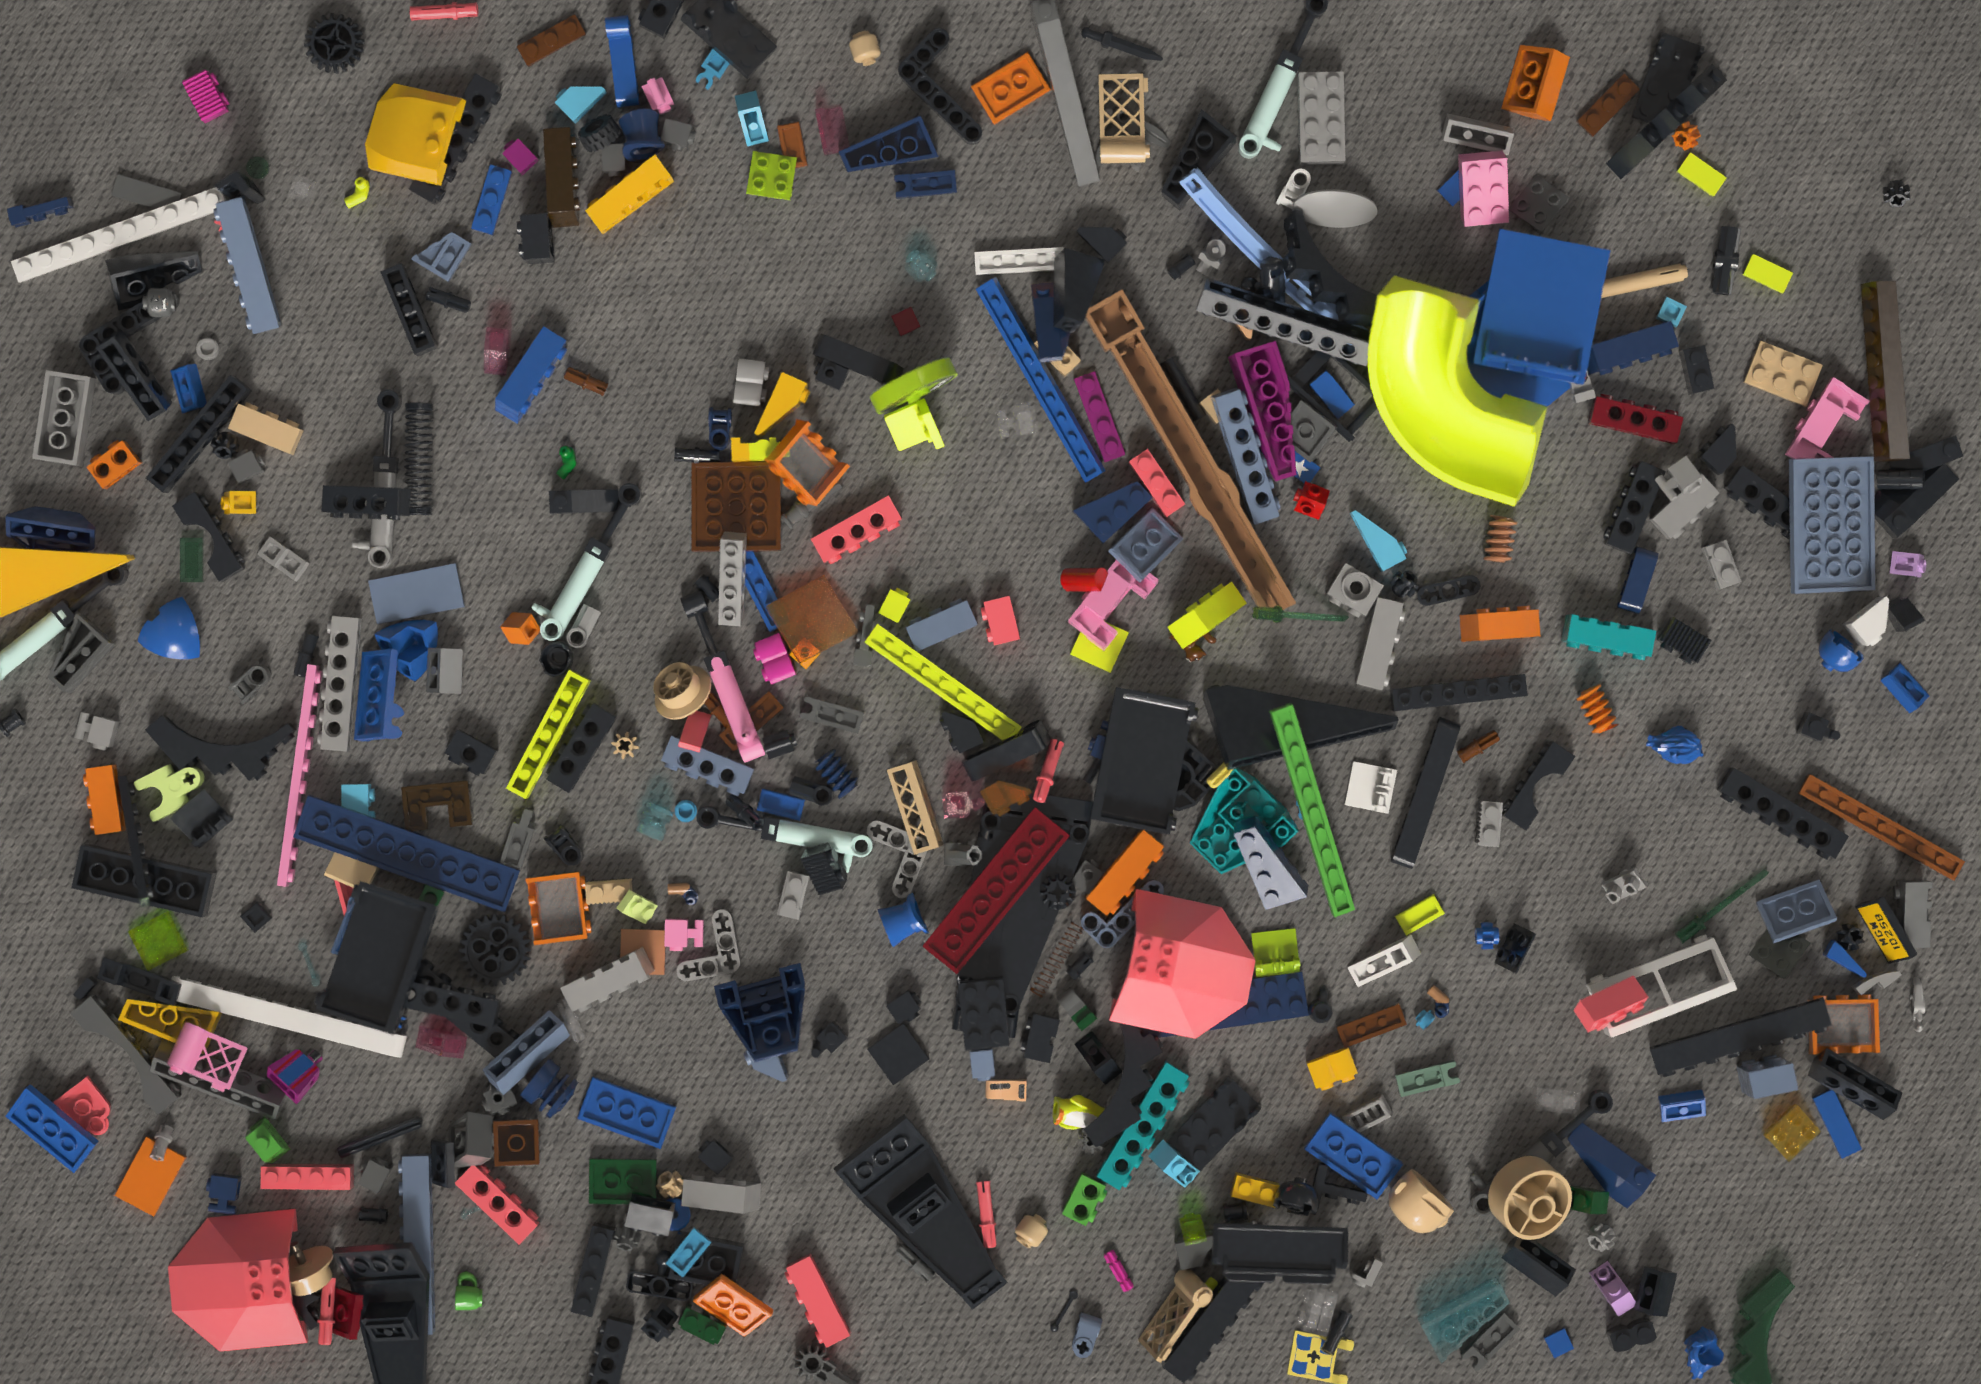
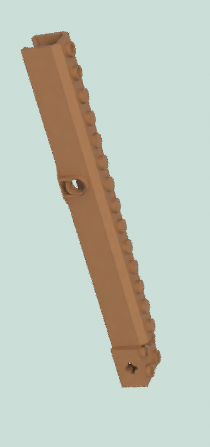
[1085,290,1296,620]

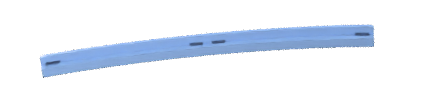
[1179,168,1367,345]

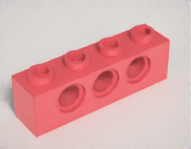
[811,495,902,565]
[455,1164,539,1245]

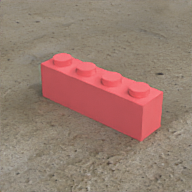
[261,1164,354,1190]
[785,1253,851,1348]

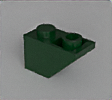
[1570,1186,1609,1214]

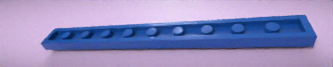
[976,277,1106,483]

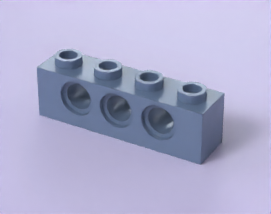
[661,736,755,796]

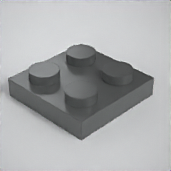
[1291,400,1338,463]

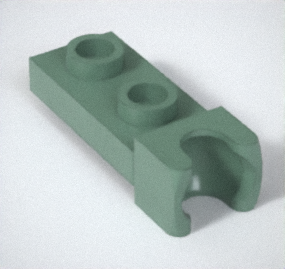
[1395,1060,1460,1097]

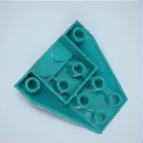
[1190,768,1299,874]

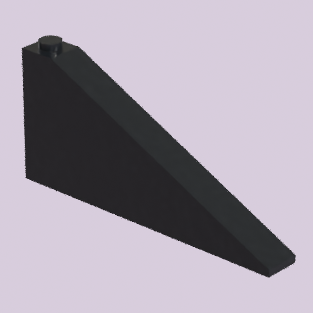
[1203,685,1399,770]

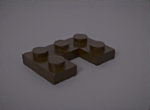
[401,780,473,831]

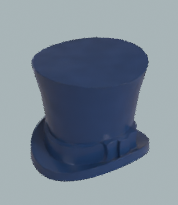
[619,109,665,163]

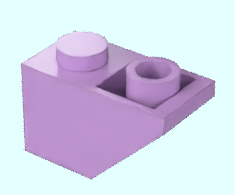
[1589,1261,1636,1317]

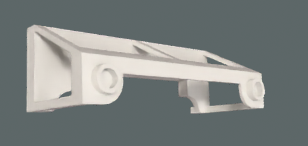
[1586,935,1737,1038]

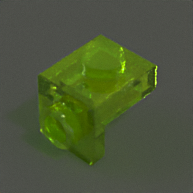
[1179,1213,1207,1246]

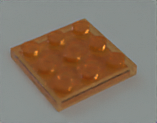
[766,575,858,664]

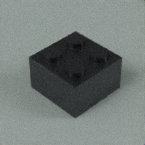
[517,213,555,264]

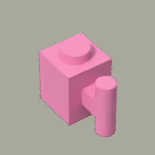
[642,77,674,115]
[664,919,704,951]

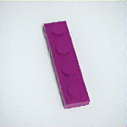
[1074,371,1126,463]

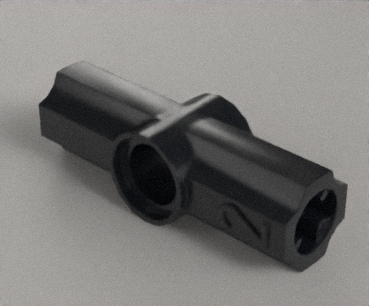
[1711,226,1741,296]

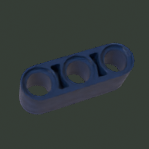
[1617,546,1659,614]

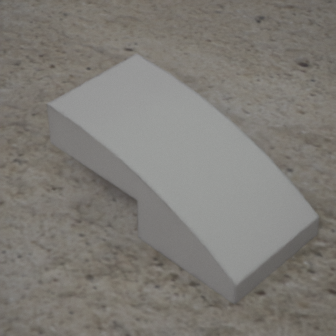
[257,536,310,582]
[1852,970,1902,995]

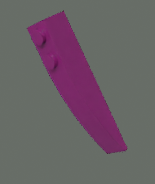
[1228,341,1297,482]

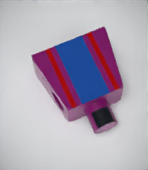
[267,1049,323,1104]

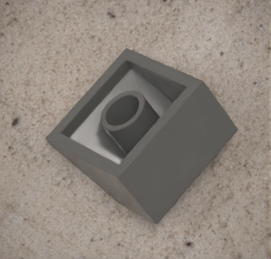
[449,1112,494,1168]

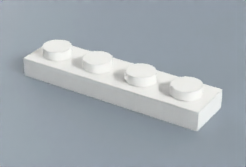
[974,247,1064,275]

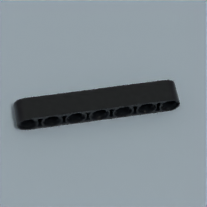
[1391,717,1461,869]

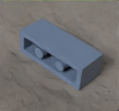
[906,598,978,652]

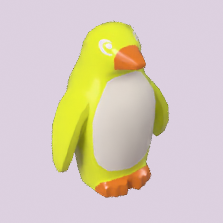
[1052,1095,1105,1130]

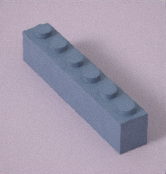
[213,196,281,334]

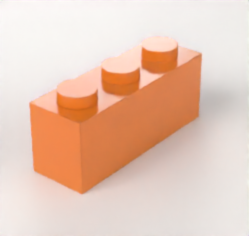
[83,765,126,835]

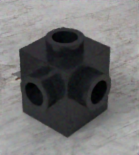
[641,1303,679,1343]

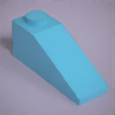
[1350,510,1407,572]

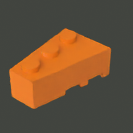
[1460,606,1541,642]

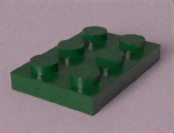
[589,1158,657,1204]

